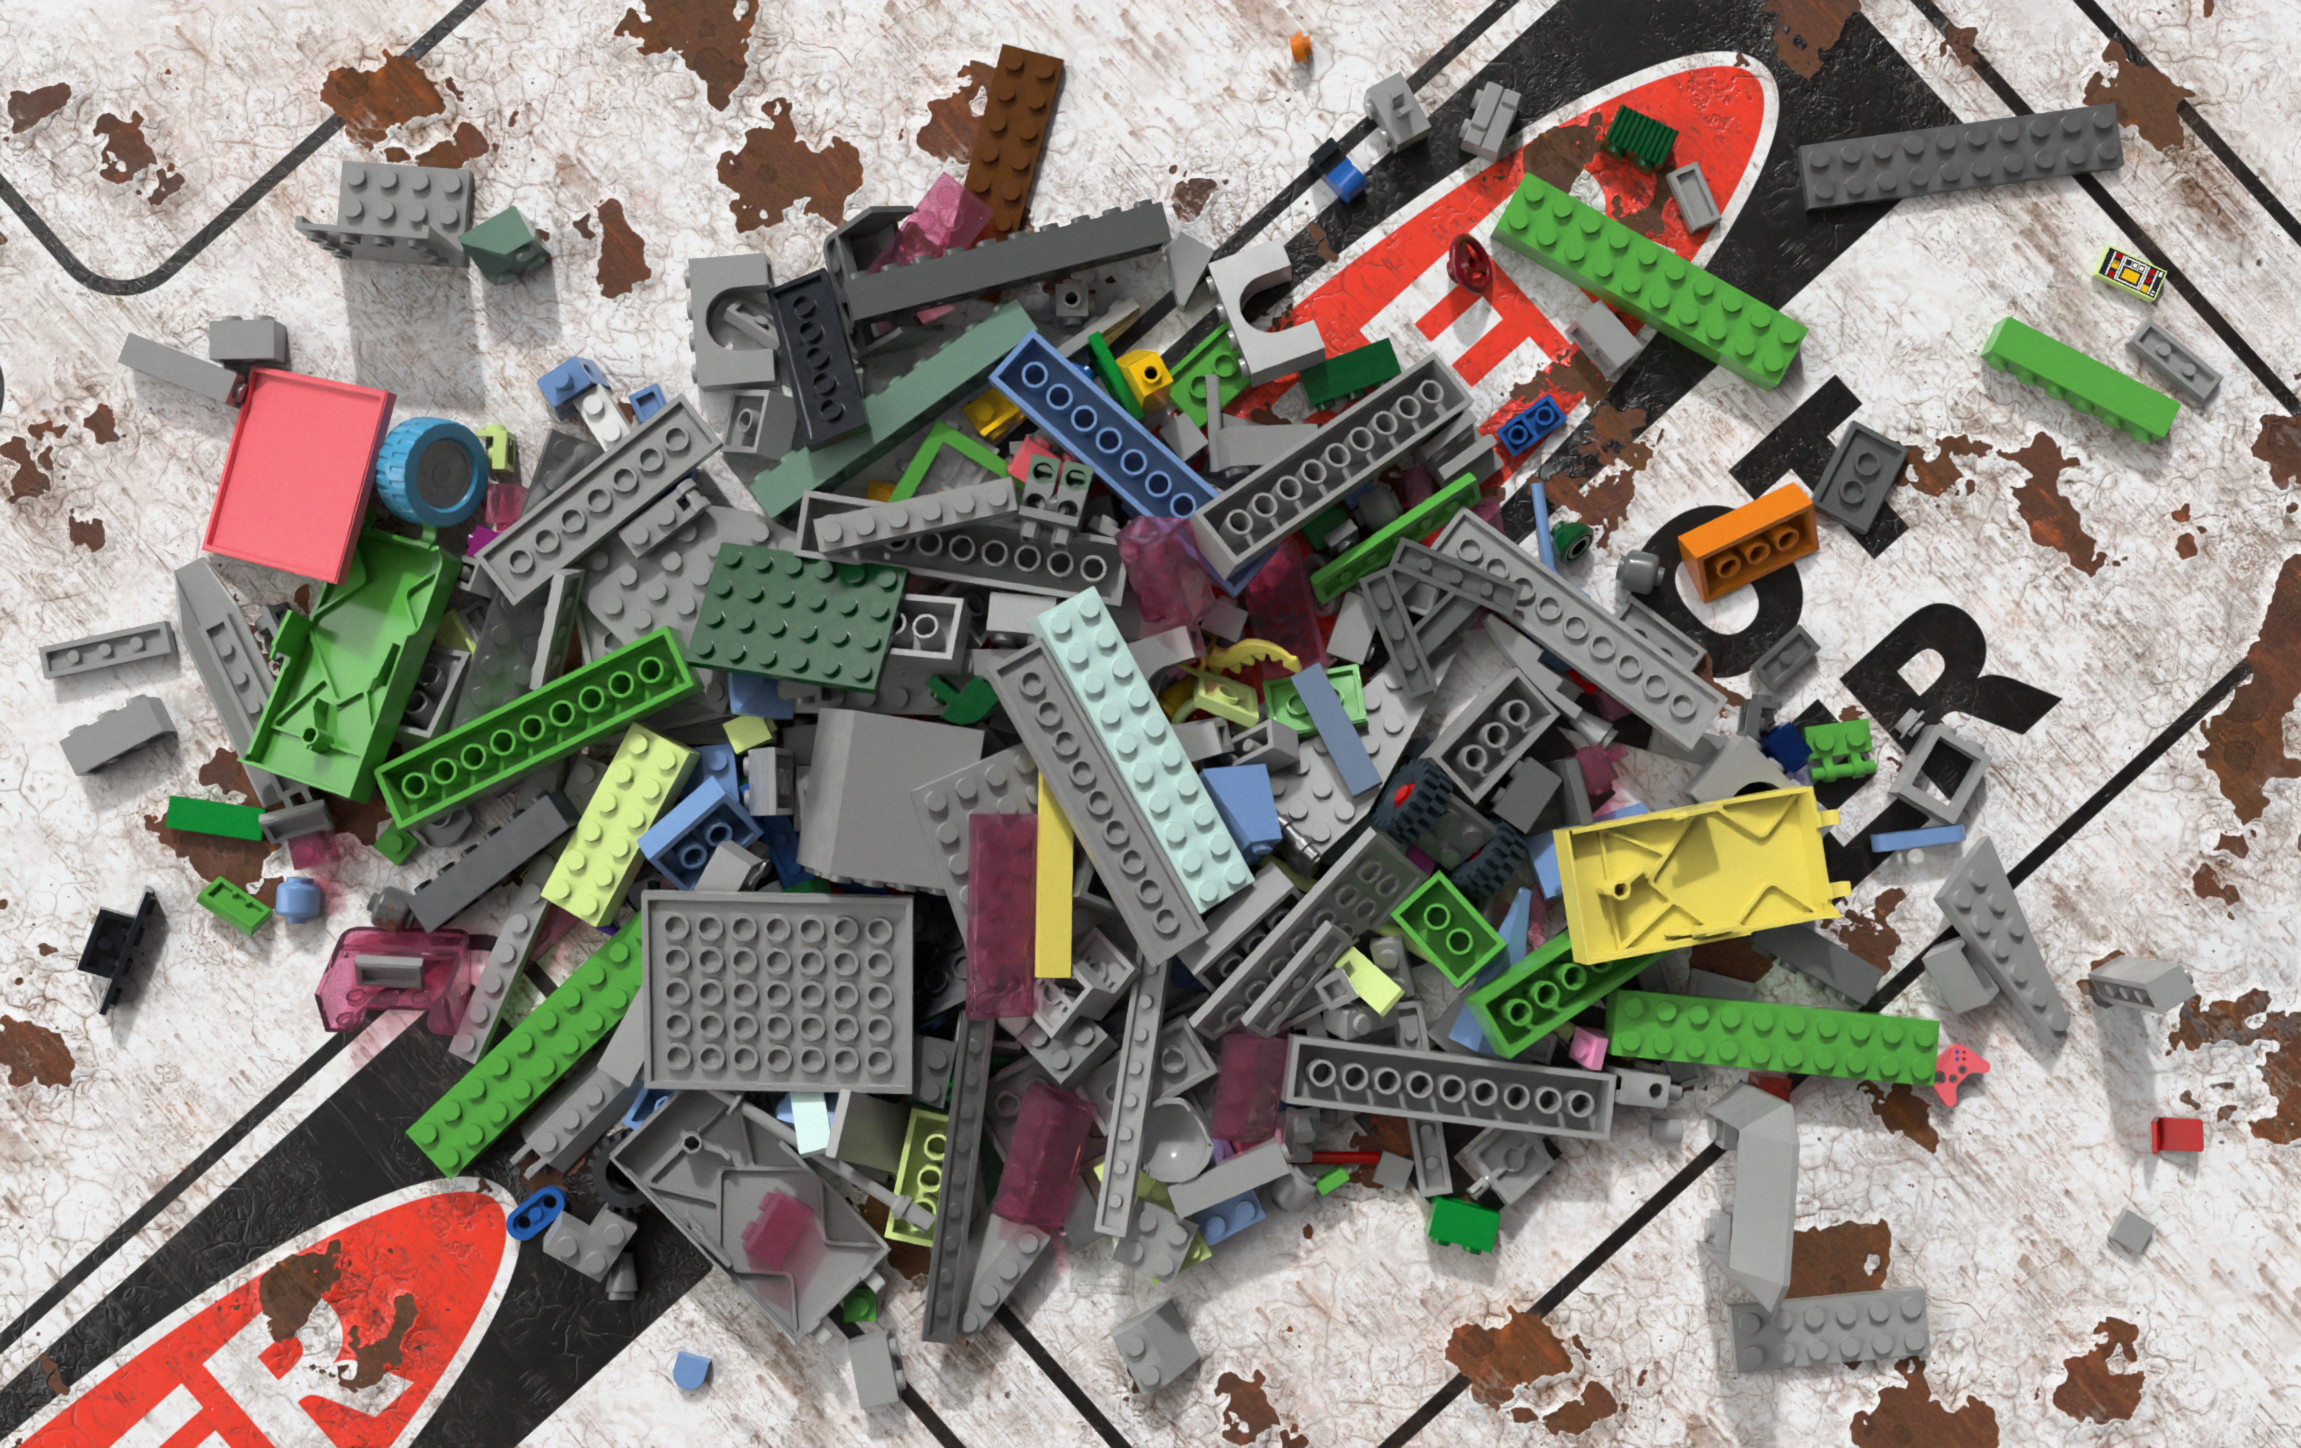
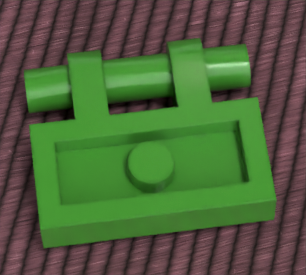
[1801,719,1877,783]

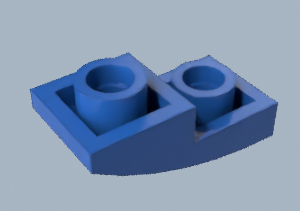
[1495,393,1568,457]

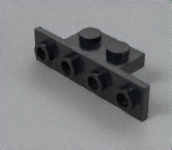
[77,885,157,1016]

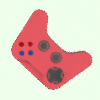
[1931,1043,1990,1107]

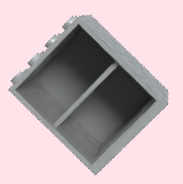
[796,707,985,896]

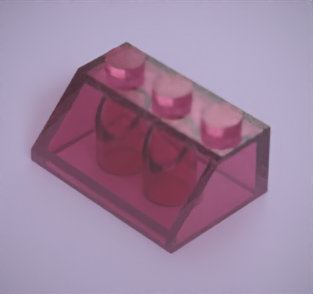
[1210,1032,1288,1143]

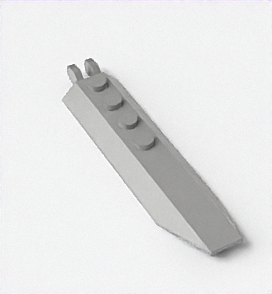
[174,557,320,808]
[510,1029,644,1180]

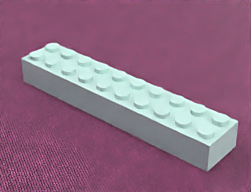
[1027,586,1255,914]

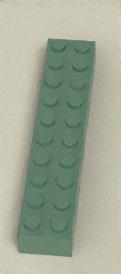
[749,298,1040,527]

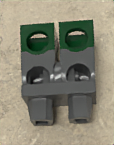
[1018,454,1095,552]

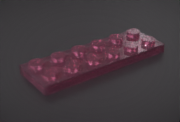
[966,813,1038,1020]

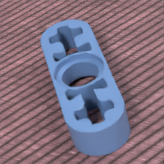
[1870,824,1966,852]

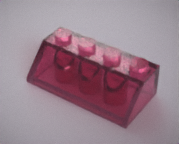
[991,1082,1097,1225]

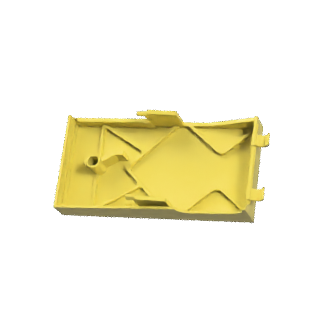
[1553,786,1852,965]

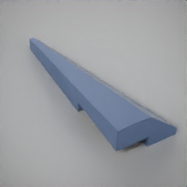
[1448,887,1533,1061]

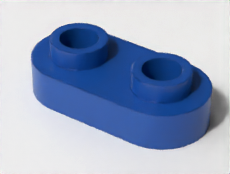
[506,1185,568,1241]

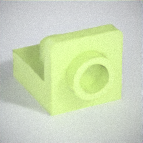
[475,424,517,474]

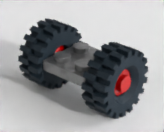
[1372,758,1527,900]

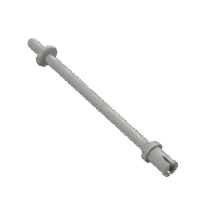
[707,1090,936,1234]

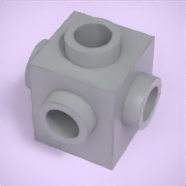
[1049,279,1095,328]

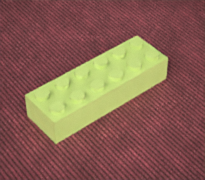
[540,721,702,927]

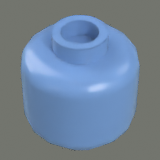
[275,877,322,924]

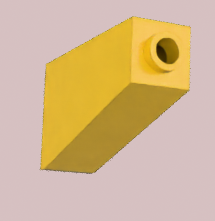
[1115,349,1173,417]

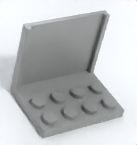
[295,160,474,268]

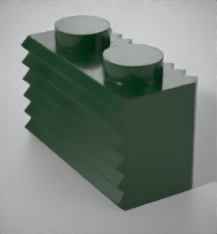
[1599,105,1679,174]

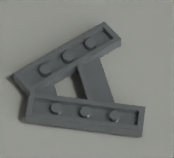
[1358,536,1524,700]

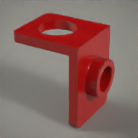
[2151,1117,2204,1154]

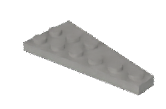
[1933,836,2071,1046]

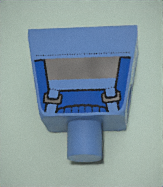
[537,356,611,421]

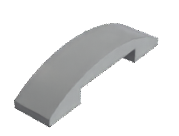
[1230,968,1359,1054]

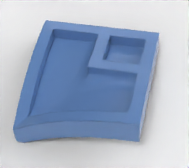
[728,672,794,720]

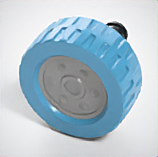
[375,416,488,528]

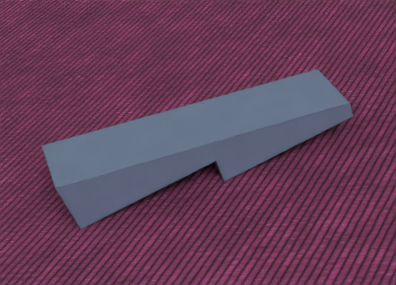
[1290,662,1383,798]

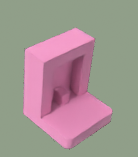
[1569,1026,1609,1070]

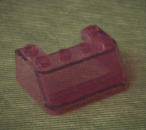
[314,926,472,1035]

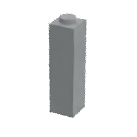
[117,332,248,409]
[1167,1137,1293,1219]

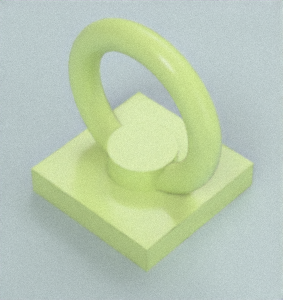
[1171,666,1259,737]

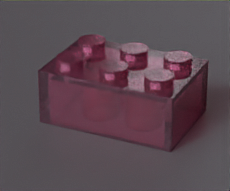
[1114,516,1217,627]

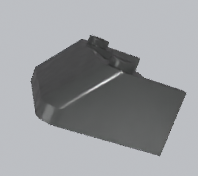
[823,206,944,359]

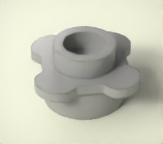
[1894,708,1925,740]

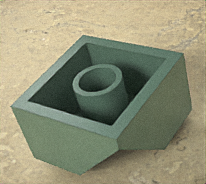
[457,205,551,286]

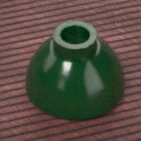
[1550,520,1594,563]

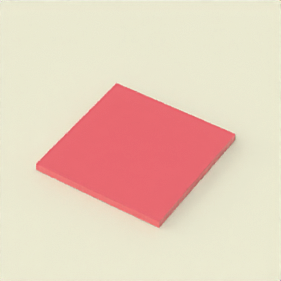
[202,365,397,586]

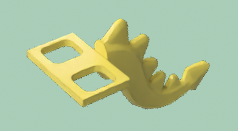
[1177,623,1302,678]

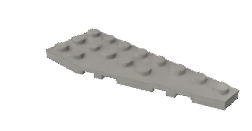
[1268,631,1464,859]
[1188,827,1429,1041]

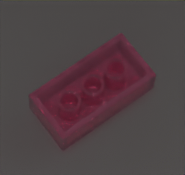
[1241,539,1328,682]

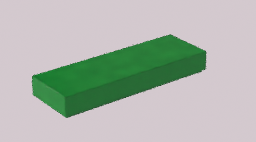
[165,796,270,841]

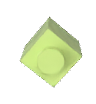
[723,715,778,755]

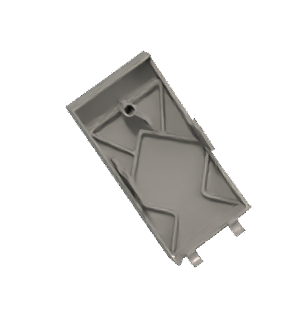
[609,1089,891,1349]

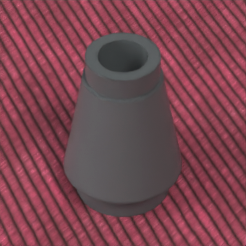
[605,1252,639,1300]

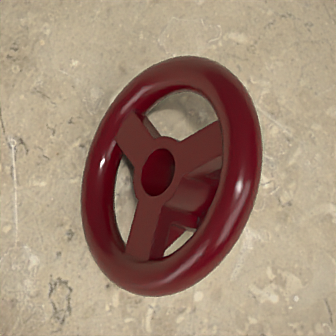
[1446,233,1493,295]

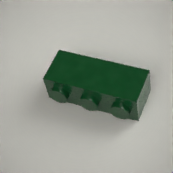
[1296,337,1402,413]

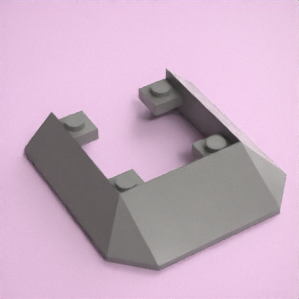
[1695,1082,1800,1313]

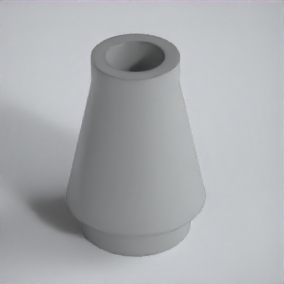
[1568,709,1618,752]

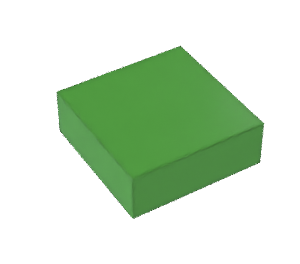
[1316,1165,1350,1196]

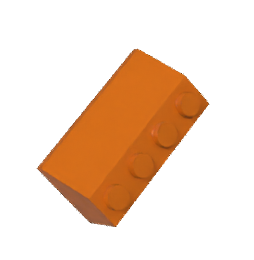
[1678,482,1820,604]

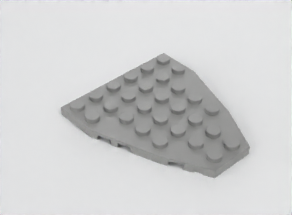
[571,498,797,715]

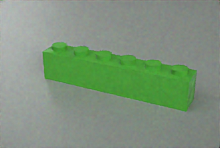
[1979,316,2181,444]

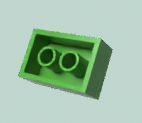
[1390,870,1509,990]

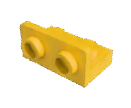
[962,387,1028,441]

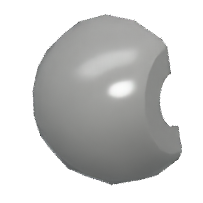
[1140,1097,1214,1183]

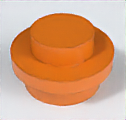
[1289,31,1314,64]

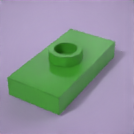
[196,876,273,937]

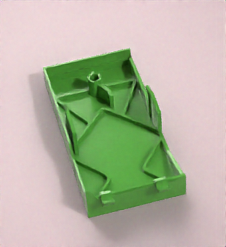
[237,506,464,805]

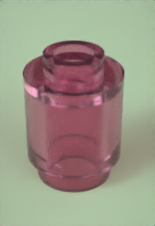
[1399,467,1433,511]

